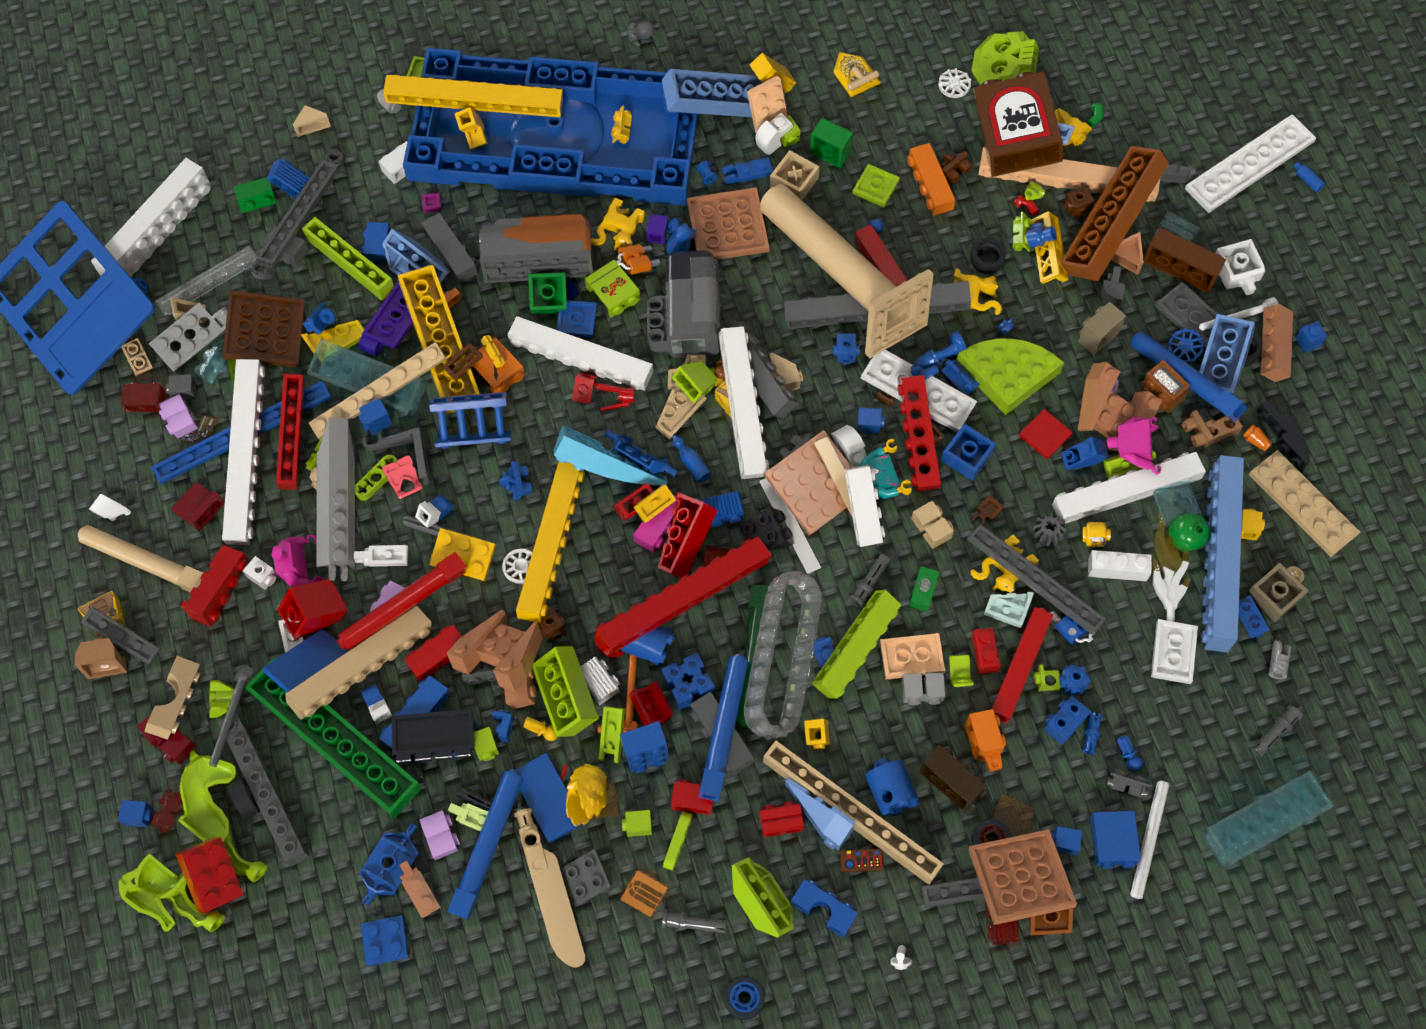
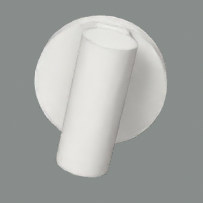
[890,945,912,970]

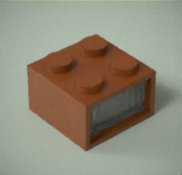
[1142,360,1190,413]

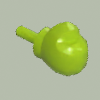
[1025,182,1045,200]

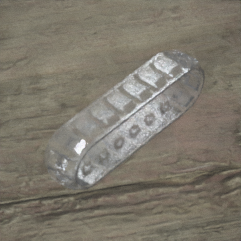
[744,571,822,740]

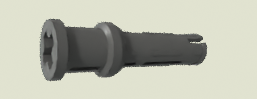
[848,554,890,608]
[1251,705,1303,758]
[662,909,726,934]

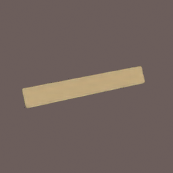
[814,437,852,516]

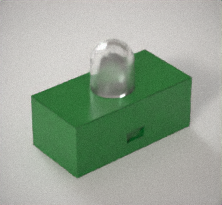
[909,566,939,612]

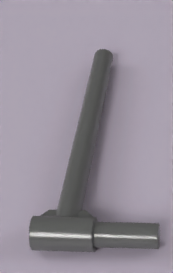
[209,666,253,767]

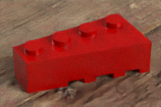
[658,492,718,579]
[181,545,248,627]

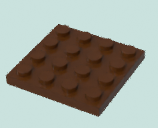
[222,290,305,368]

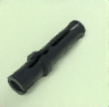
[456,785,517,823]

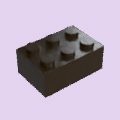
[919,745,986,813]

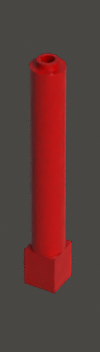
[336,552,467,651]

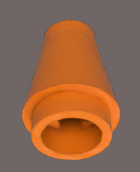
[1243,424,1272,451]

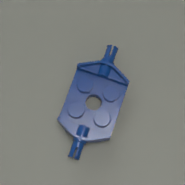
[604,429,678,477]
[359,823,420,906]

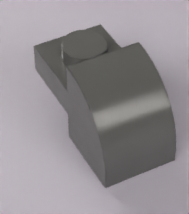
[1100,266,1126,309]

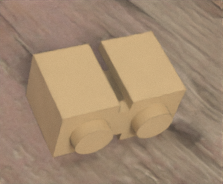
[911,501,954,549]

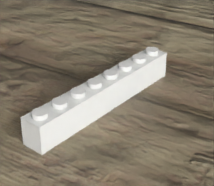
[508,316,653,391]
[718,327,769,479]
[1052,452,1206,524]

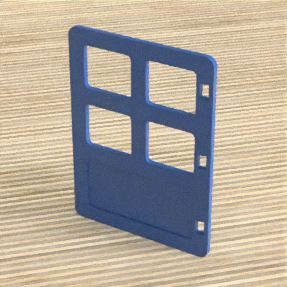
[0,201,155,395]

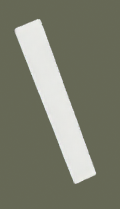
[760,478,821,573]

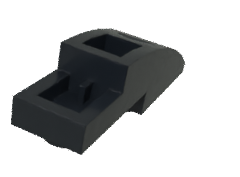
[1257,400,1310,472]

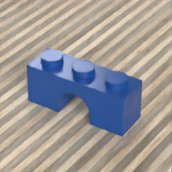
[791,879,858,938]

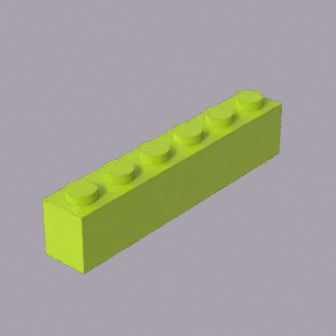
[302,217,394,301]
[811,590,901,699]

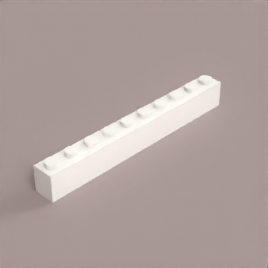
[222,359,265,545]

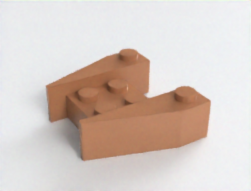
[1078,362,1162,451]
[447,610,543,692]

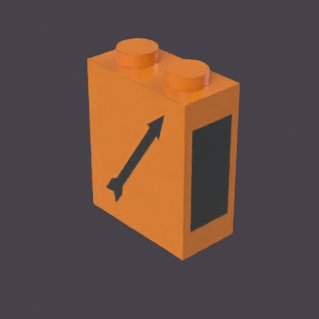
[468,337,525,393]

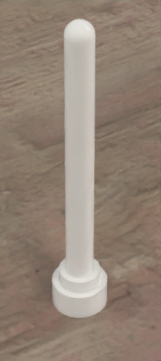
[1199,297,1278,330]

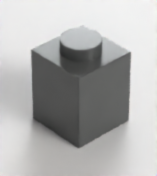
[166,374,196,400]

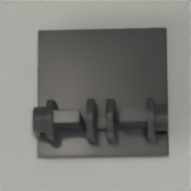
[562,849,611,906]

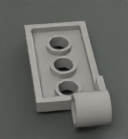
[149,303,228,372]

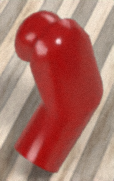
[1014,195,1040,216]

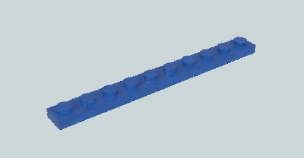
[151,381,331,485]

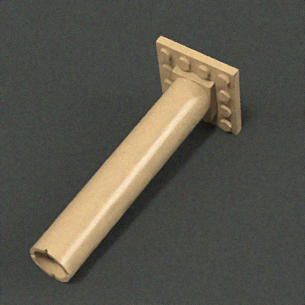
[760,184,933,358]

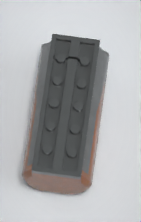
[479,213,593,283]

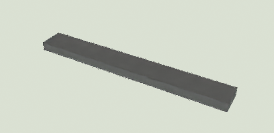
[967,524,1106,635]

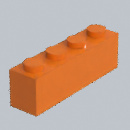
[907,143,955,216]

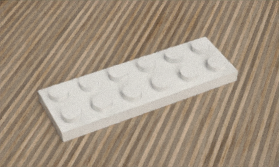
[861,350,977,433]

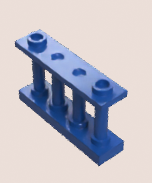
[429,392,512,448]

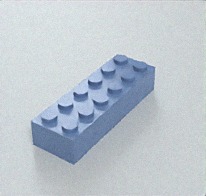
[662,69,764,117]

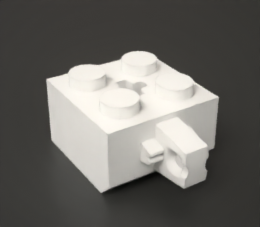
[1216,239,1265,296]

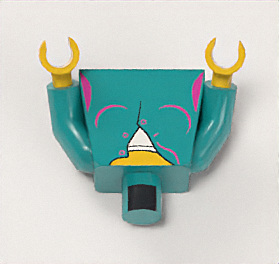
[859,439,912,499]

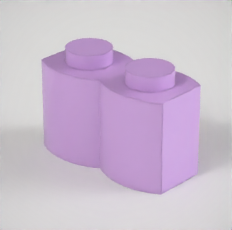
[159,394,198,439]
[420,810,460,860]

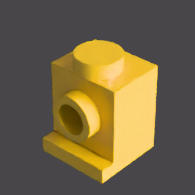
[804,719,830,750]

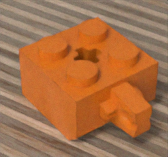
[965,709,1006,772]

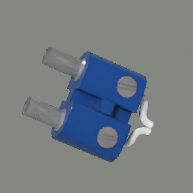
[1051,611,1093,645]

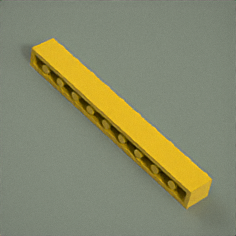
[383,75,563,118]
[516,461,585,623]

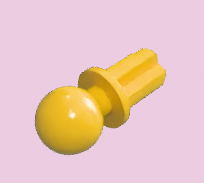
[523,717,558,741]

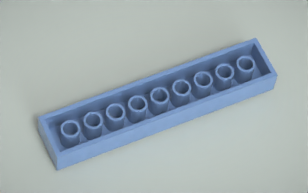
[1201,455,1244,652]

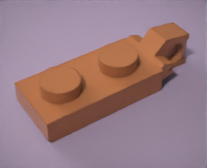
[399,860,440,918]

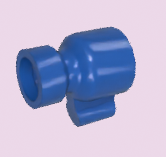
[1026,222,1057,248]

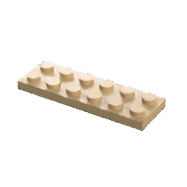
[1249,450,1360,557]

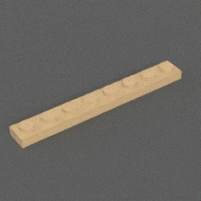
[309,342,447,439]

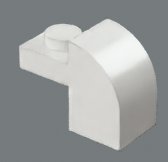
[755,113,793,156]
[831,425,867,468]

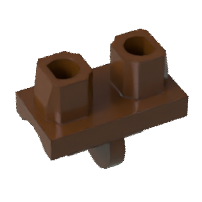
[940,151,972,184]

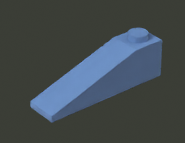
[785,778,856,851]

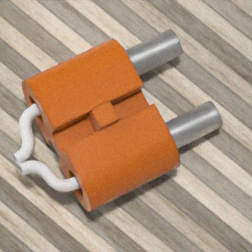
[617,244,660,275]

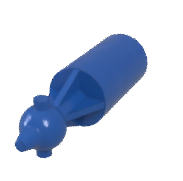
[672,435,712,483]

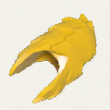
[566,764,607,826]

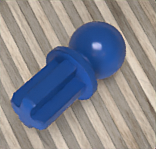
[1117,735,1143,771]

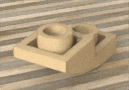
[121,338,153,377]

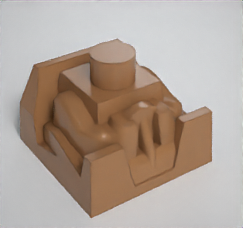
[75,637,127,679]

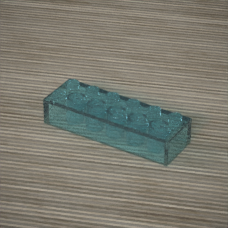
[307,339,428,417]
[1201,771,1334,870]

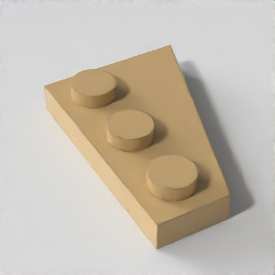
[656,382,707,440]

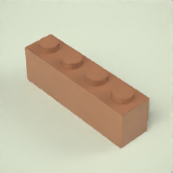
[1261,303,1293,382]

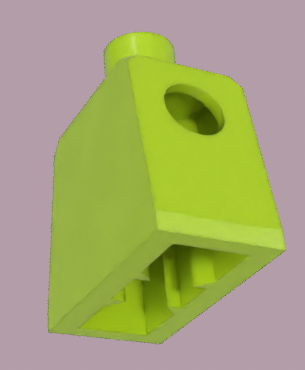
[672,361,718,404]

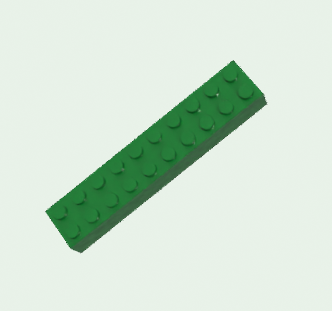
[245,658,422,819]

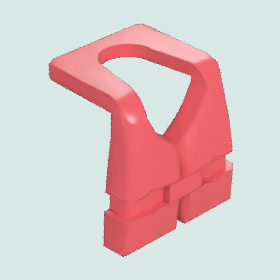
[382,455,422,499]

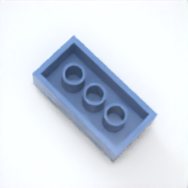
[1199,314,1255,396]

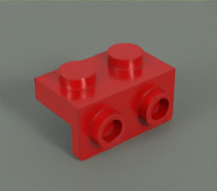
[629,681,673,726]

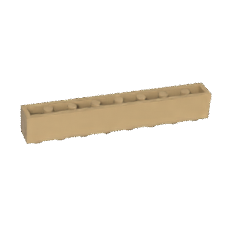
[285,606,431,720]

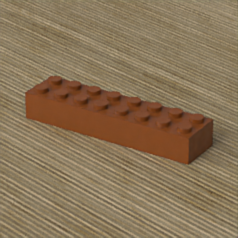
[1060,146,1169,281]

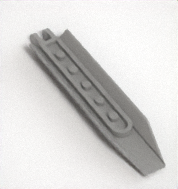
[316,417,355,581]

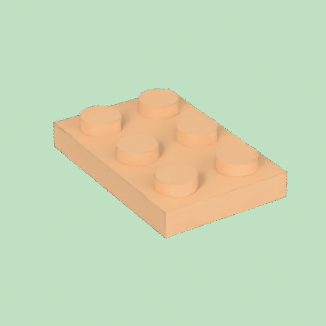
[747,76,787,134]
[880,633,945,679]

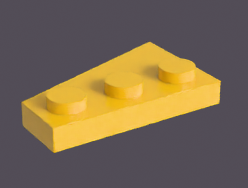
[301,320,364,364]

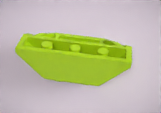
[732,857,794,938]

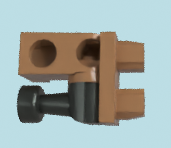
[1182,408,1243,448]

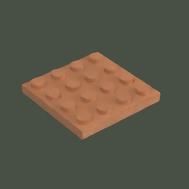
[687,187,769,260]
[763,430,852,535]
[969,829,1077,925]

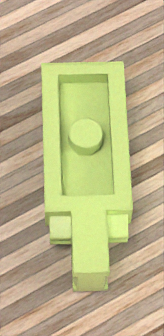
[448,803,488,832]

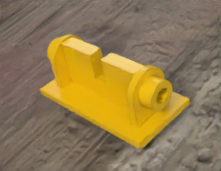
[611,105,632,144]

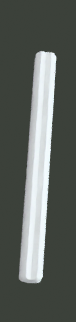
[1130,781,1169,899]

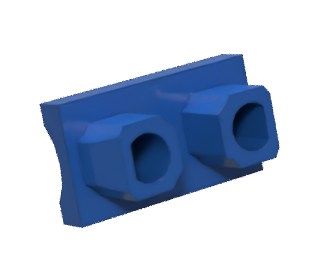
[303,302,336,335]
[499,461,532,501]

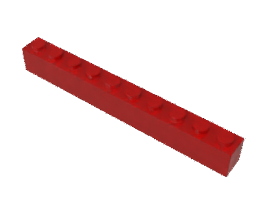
[594,537,772,657]

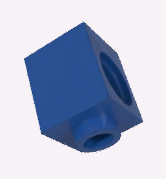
[1051,826,1082,855]

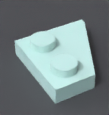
[984,592,1034,628]

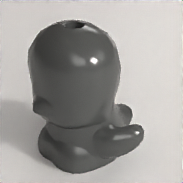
[626,20,655,47]

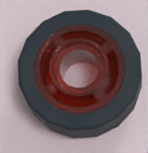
[971,819,1012,846]

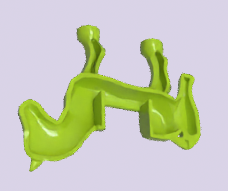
[119,750,267,932]

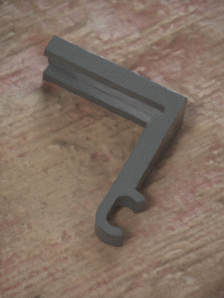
[362,427,431,485]

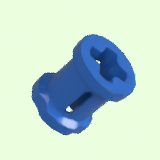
[696,161,717,185]

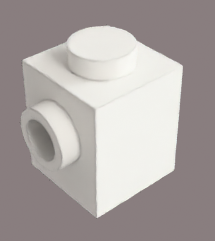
[243,556,277,590]

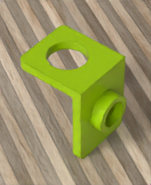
[949,655,974,687]
[1034,664,1061,691]

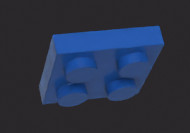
[556,300,597,338]
[361,915,409,967]

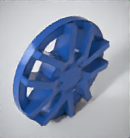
[1168,329,1204,363]

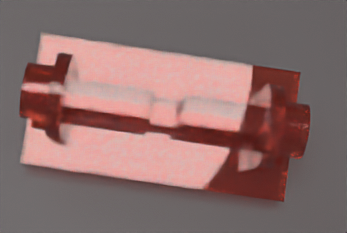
[151,789,182,834]

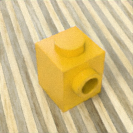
[1241,509,1265,540]

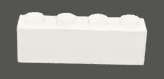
[844,465,885,547]

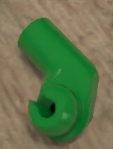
[1087,102,1104,127]

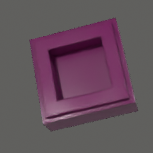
[422,193,442,213]

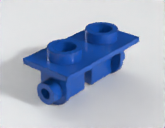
[941,359,980,395]
[1238,595,1269,639]

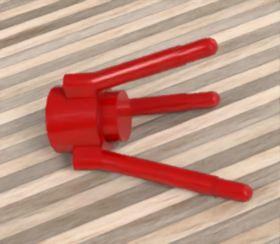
[593,383,634,411]

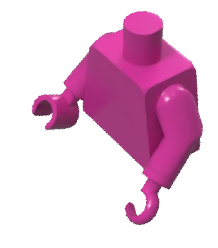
[1107,417,1161,474]
[272,534,322,587]

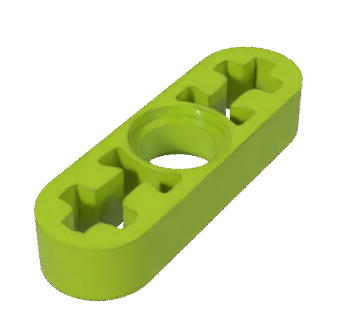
[355,455,397,501]
[663,811,693,871]

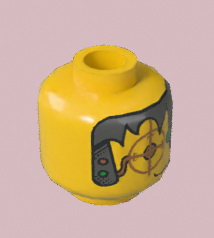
[1083,522,1111,547]

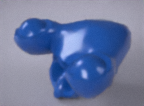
[667,217,697,254]

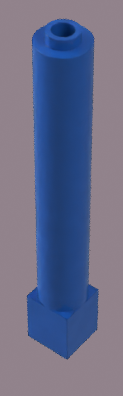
[1131,332,1247,422]
[698,654,749,802]
[447,768,524,920]

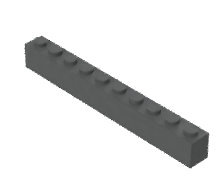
[784,281,971,329]

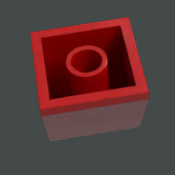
[277,579,348,641]

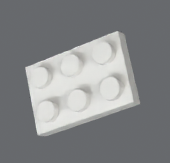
[1151,619,1198,684]

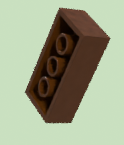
[1143,227,1227,294]

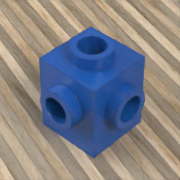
[833,334,860,364]
[1059,665,1090,695]

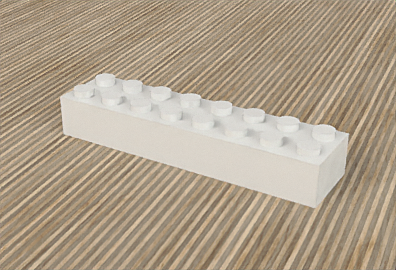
[91,158,212,277]

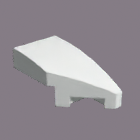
[89,494,131,521]

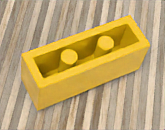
[750,53,796,94]

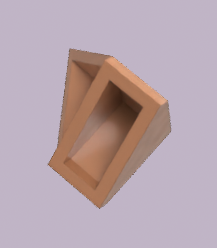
[1111,232,1143,275]

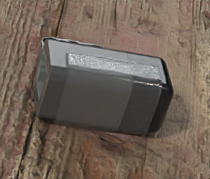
[647,250,721,358]

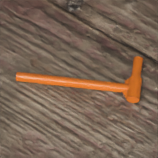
[598,655,639,733]

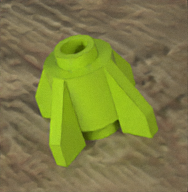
[209,680,239,718]

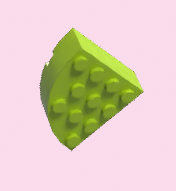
[957,339,1064,415]

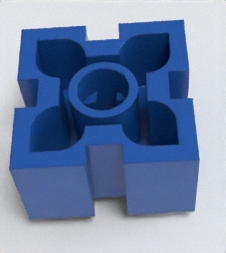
[661,653,715,710]

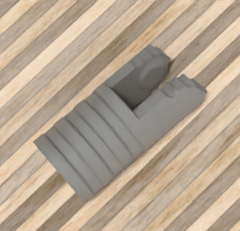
[1269,640,1291,679]

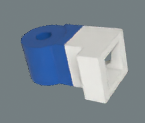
[415,495,453,528]
[360,683,393,724]

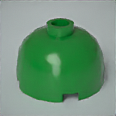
[1169,512,1210,552]

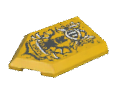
[833,52,881,97]

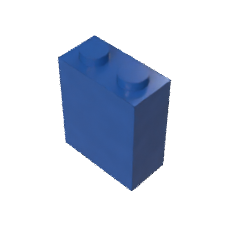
[1090,811,1141,869]

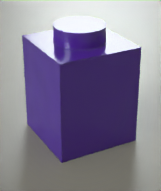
[646,214,668,244]

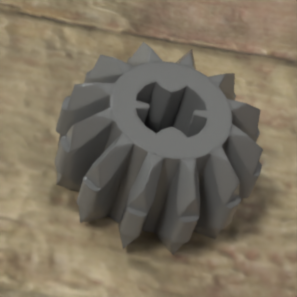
[1033,513,1066,546]

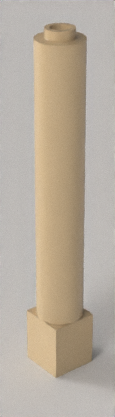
[78,525,203,592]

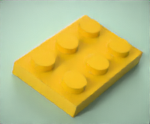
[429,528,496,581]

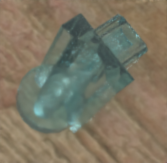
[194,346,227,384]

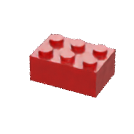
[175,836,243,913]

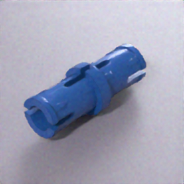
[1082,712,1102,755]

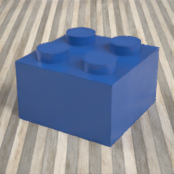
[941,424,996,481]

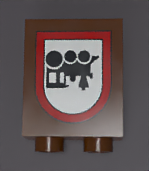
[973,72,1063,177]

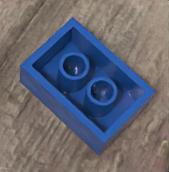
[620,721,669,773]

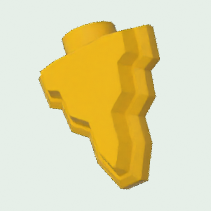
[1055,108,1092,146]

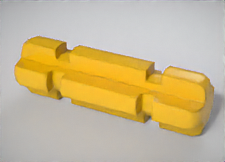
[481,335,505,368]

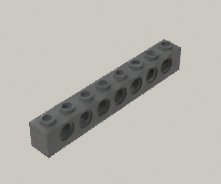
[218,713,309,867]

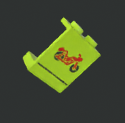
[585,260,640,318]

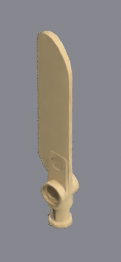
[514,808,585,968]

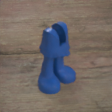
[914,331,966,369]

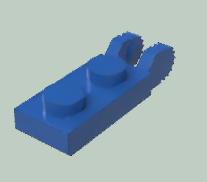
[722,157,773,184]

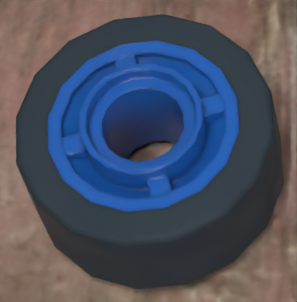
[724,977,765,1020]

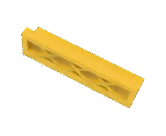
[1031,211,1069,284]

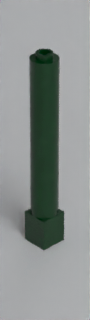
[736,584,773,729]

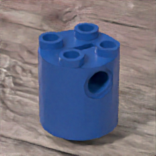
[621,626,675,666]
[865,758,920,817]

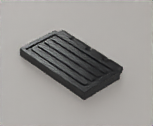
[392,709,475,764]

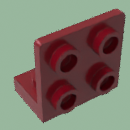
[171,482,225,532]

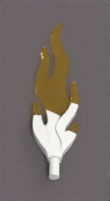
[1152,489,1189,622]

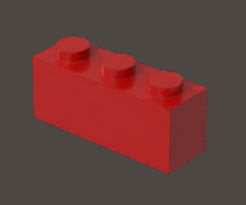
[404,624,462,682]

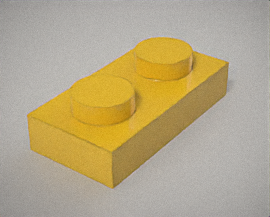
[633,484,676,523]

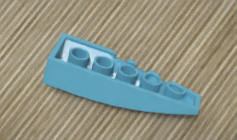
[554,425,668,486]

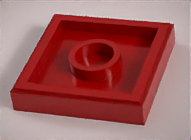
[1019,409,1073,460]

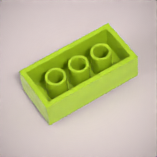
[532,646,599,737]

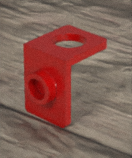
[572,372,597,404]

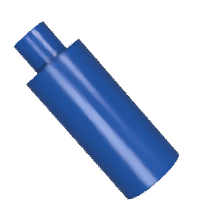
[1293,162,1326,193]

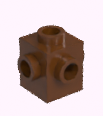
[1064,187,1094,217]
[538,607,566,643]

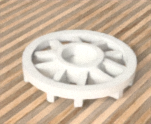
[938,68,971,98]
[502,549,533,584]

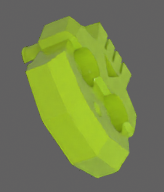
[972,31,1039,86]

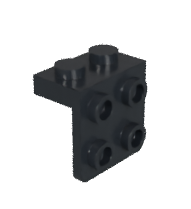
[740,507,795,550]

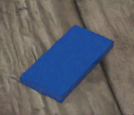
[263,629,349,692]
[516,753,583,844]

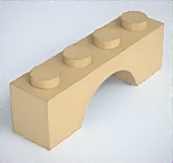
[145,656,200,740]

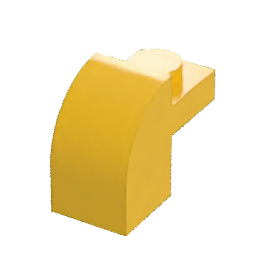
[455,107,488,151]

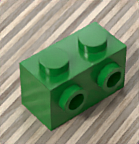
[233,177,277,213]

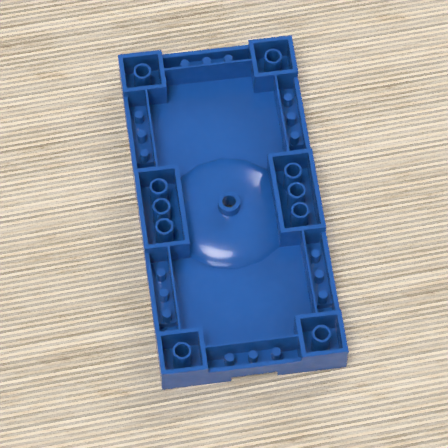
[403,48,699,206]

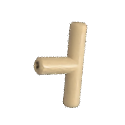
[847,66,879,91]

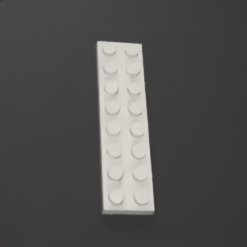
[1185,114,1316,213]

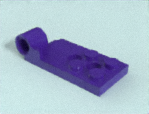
[358,281,413,356]

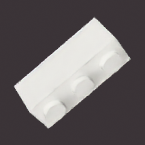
[1088,550,1151,581]

